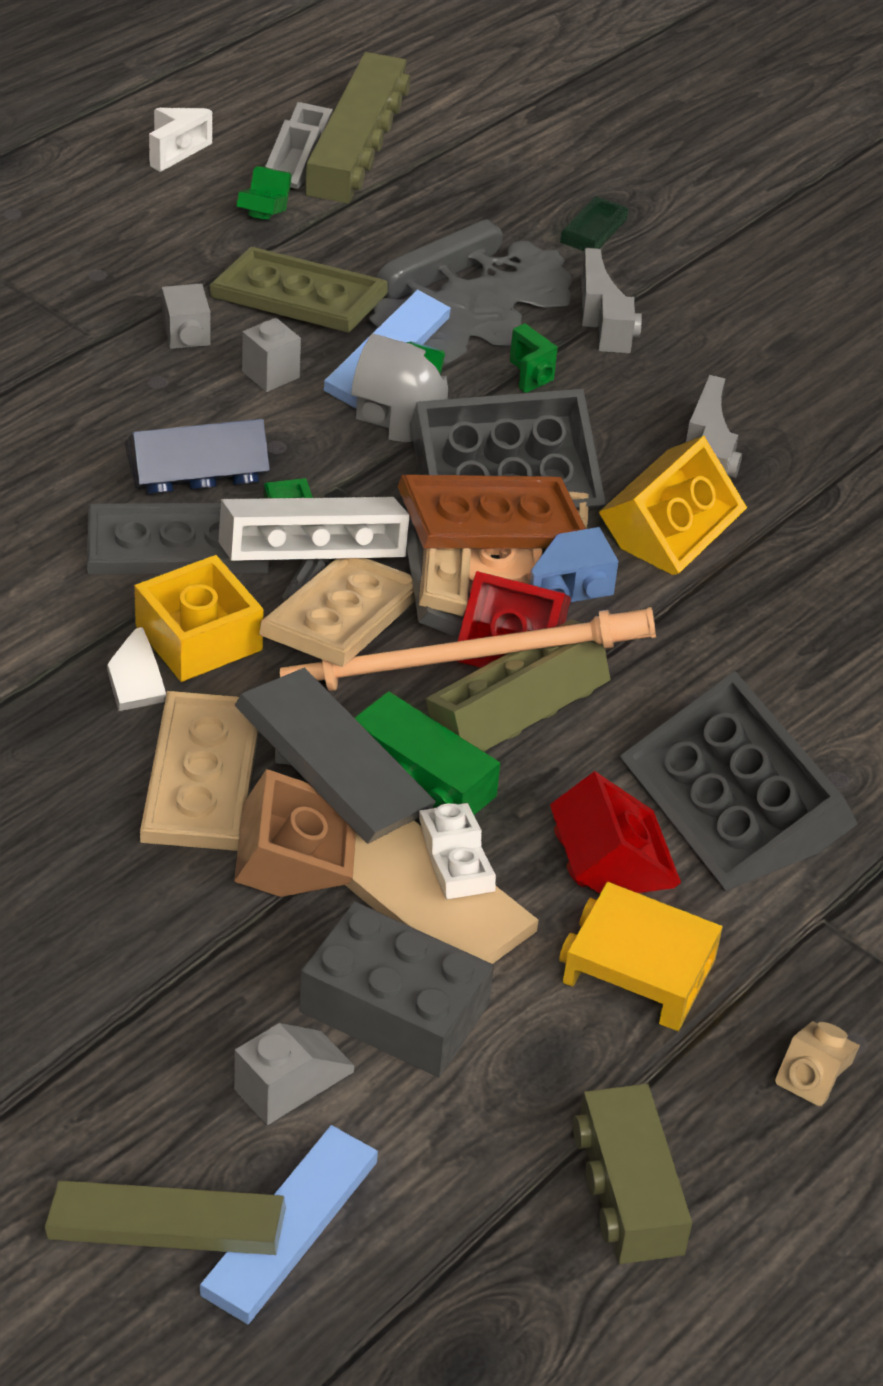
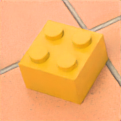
[134,555,263,682]

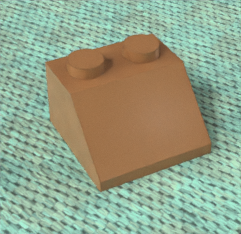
[234,769,356,897]

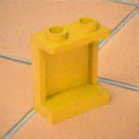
[559,882,723,1032]

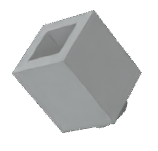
[162,283,210,349]
[242,318,301,392]

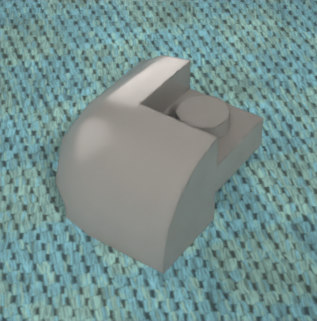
[351,333,448,442]

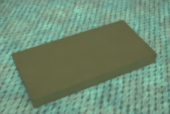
[210,247,388,333]

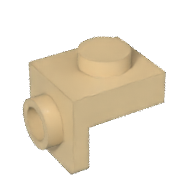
[775,1021,860,1106]

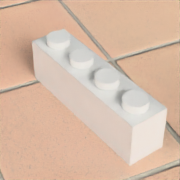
[218,497,409,561]

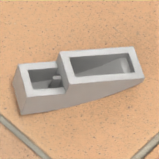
[265,102,333,189]

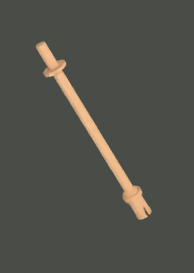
[280,607,656,691]

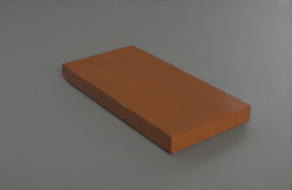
[397,475,586,548]

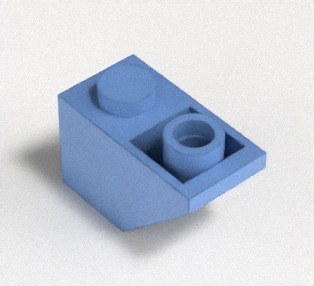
[529,527,619,603]

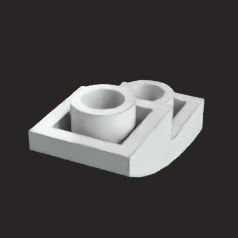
[419,803,496,899]

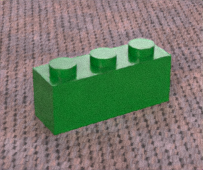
[355,691,501,815]

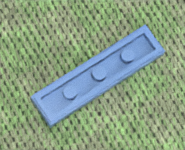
[324,290,451,409]
[200,1125,378,1325]

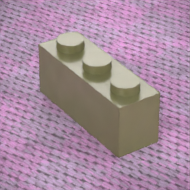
[573,1084,692,1264]

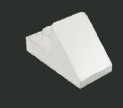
[149,108,212,172]

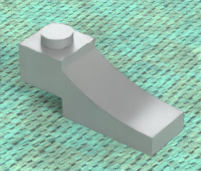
[581,248,642,353]
[686,375,742,478]

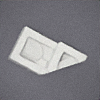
[107,627,166,711]

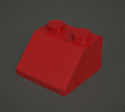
[457,571,571,668]
[550,771,681,894]

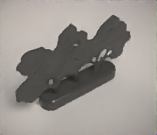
[369,219,572,364]

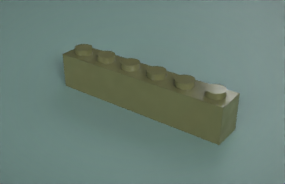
[306,52,411,204]

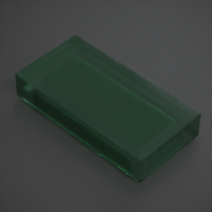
[560,196,629,252]

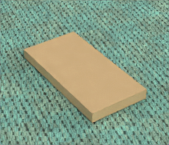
[259,558,415,667]
[140,691,259,851]
[345,821,539,964]

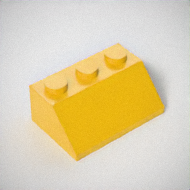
[599,436,747,575]

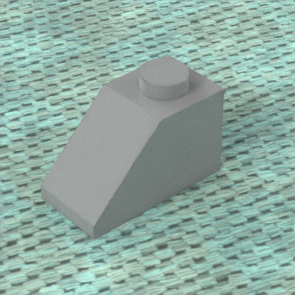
[234,1023,354,1125]

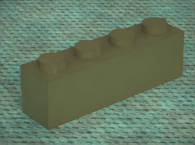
[425,619,611,752]

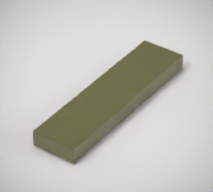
[45,1180,286,1255]

